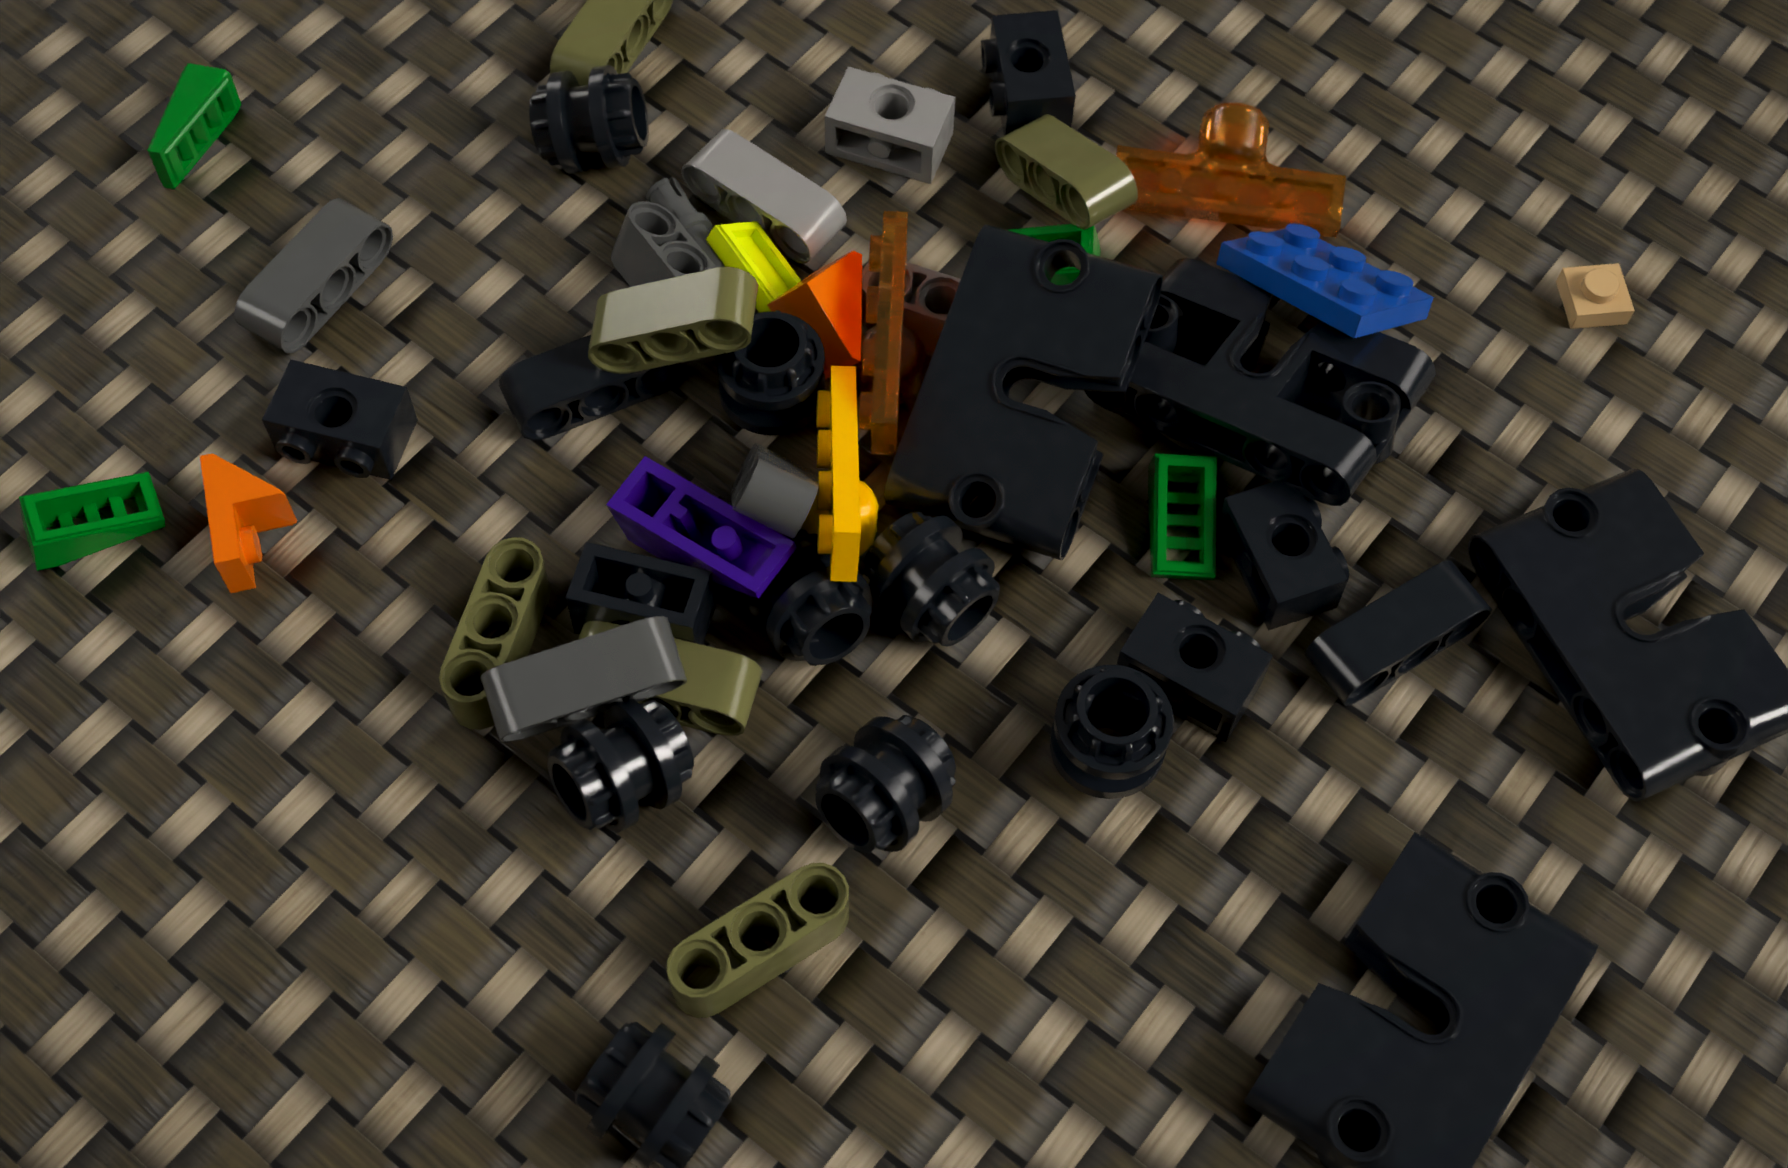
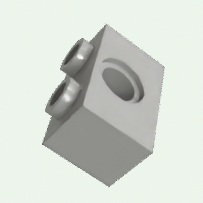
[825,66,955,184]

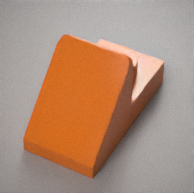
[200,453,297,593]

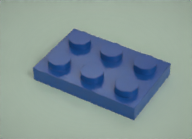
[1216,224,1434,338]

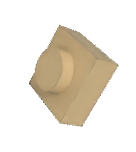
[1556,263,1635,329]

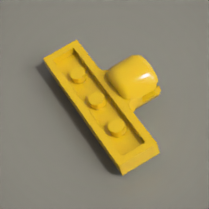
[801,365,879,582]

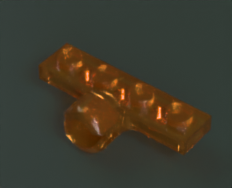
[1116,102,1346,238]
[854,211,926,455]

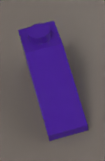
[606,456,797,599]

